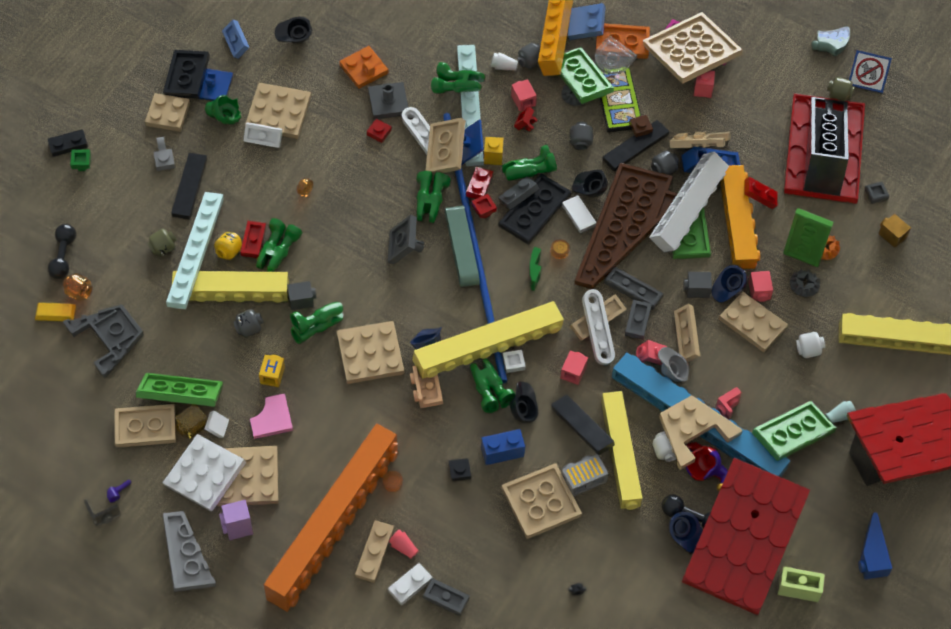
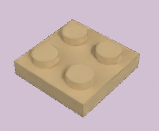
[145,93,190,132]

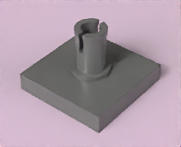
[368,82,408,120]
[388,215,424,265]

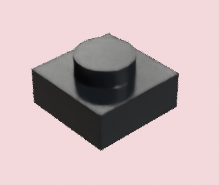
[449,458,471,482]

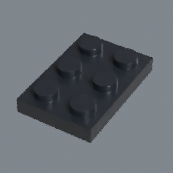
[163,50,210,98]

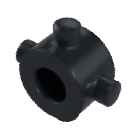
[568,583,586,596]

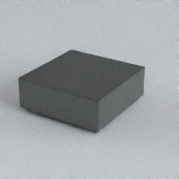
[864,182,889,204]

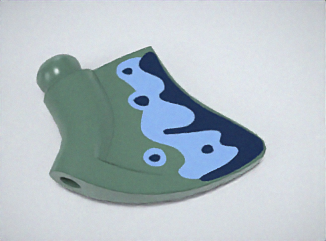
[811,26,850,56]

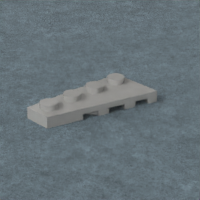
[163,511,216,592]

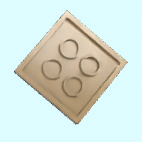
[245,83,311,139]
[337,321,404,384]
[217,446,279,507]
[501,463,582,539]

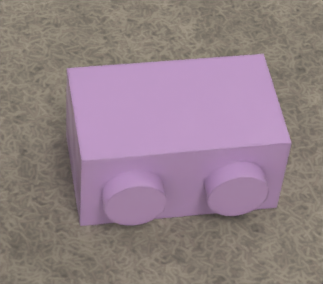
[219,500,253,540]

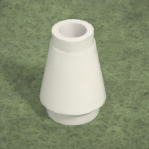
[491,52,518,71]

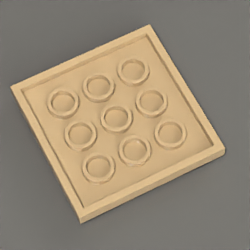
[643,12,742,84]

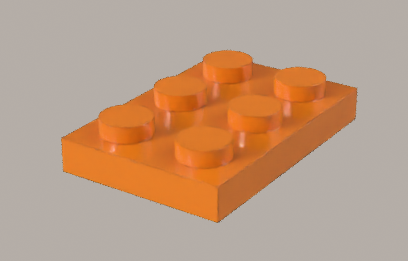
[595,23,650,59]

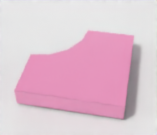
[250,394,293,439]

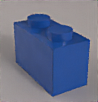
[481,429,525,465]

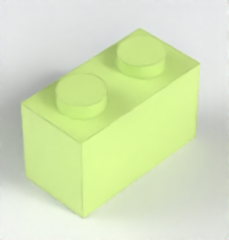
[777,566,825,602]

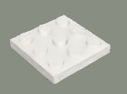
[163,434,246,512]

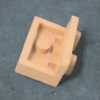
[410,366,443,409]

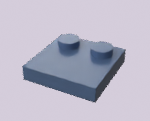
[568,3,606,40]

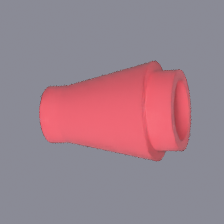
[388,530,419,559]

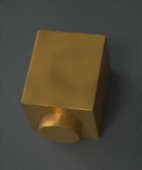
[878,214,911,248]

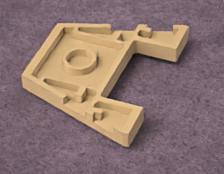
[670,132,731,148]
[659,395,743,470]

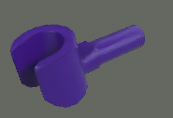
[107,479,132,503]

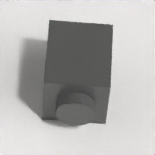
[683,272,712,298]
[287,281,317,310]

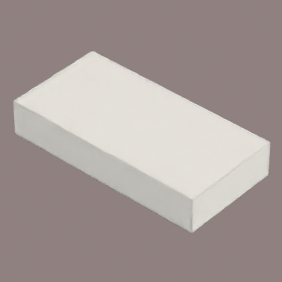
[562,195,597,233]

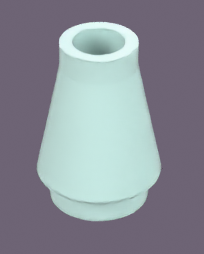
[825,400,856,424]

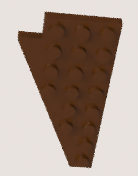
[575,163,678,289]

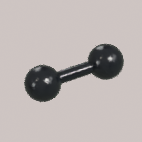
[48,224,76,279]
[662,494,711,529]

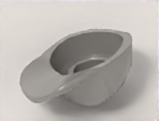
[658,347,689,382]

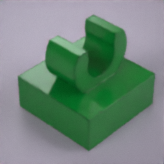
[70,149,91,171]

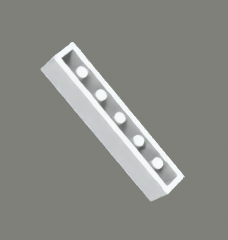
[649,152,729,252]

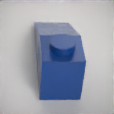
[681,147,740,173]
[858,512,893,579]

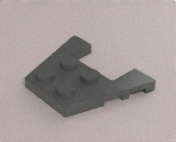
[63,304,144,378]

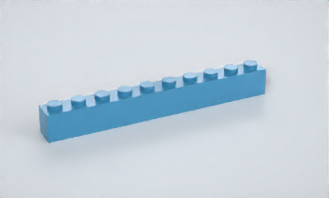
[612,352,790,477]

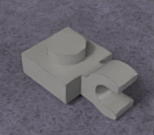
[153,137,175,171]

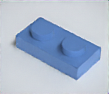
[222,20,249,59]

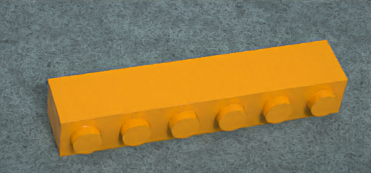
[538,0,573,76]
[720,165,760,269]

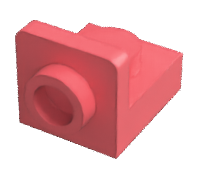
[716,387,742,419]

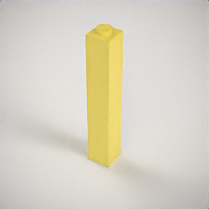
[601,391,642,510]

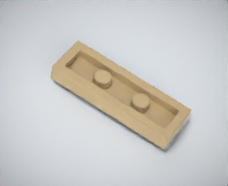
[570,294,626,341]
[674,304,700,362]
[355,520,394,583]

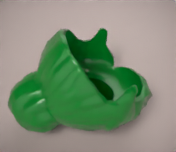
[205,95,241,125]

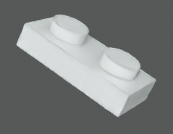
[243,122,283,148]
[388,563,433,606]

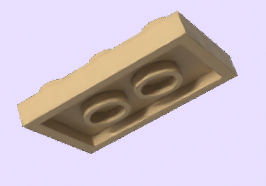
[425,118,466,175]
[719,291,788,353]
[115,404,176,448]

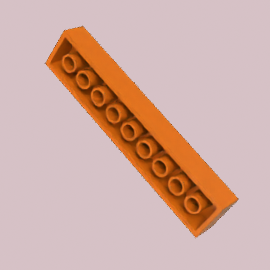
[264,423,399,612]

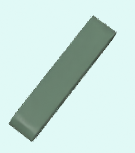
[445,205,480,287]

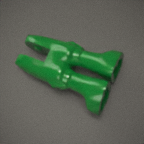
[431,62,485,94]
[502,145,557,181]
[416,171,451,223]
[256,218,303,272]
[290,302,343,344]
[470,358,516,413]

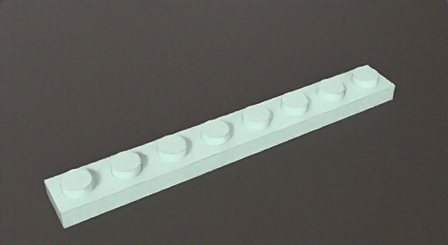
[457,45,484,166]
[166,192,224,309]

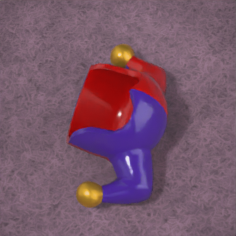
[685,442,728,491]

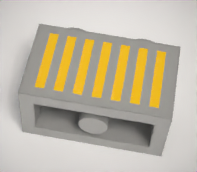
[561,454,608,497]

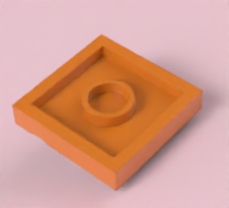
[339,46,389,89]

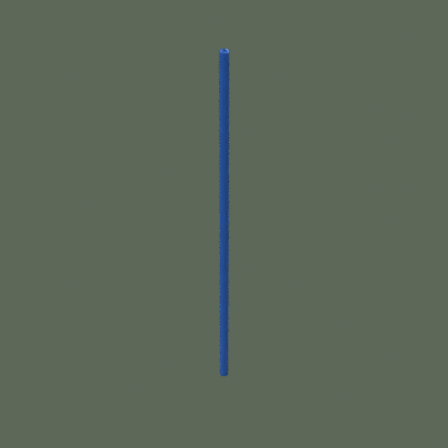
[443,113,508,383]

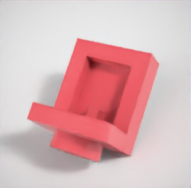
[636,340,667,366]

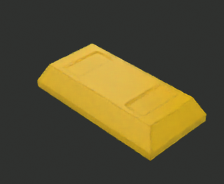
[35,303,76,322]

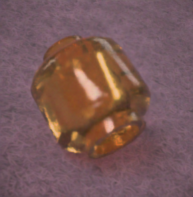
[63,273,93,301]

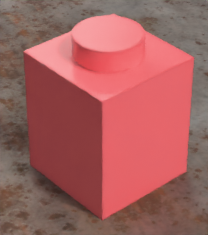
[693,70,715,98]
[511,79,537,111]
[748,271,773,302]
[560,351,588,385]

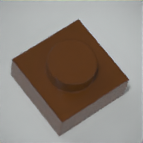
[629,115,653,137]

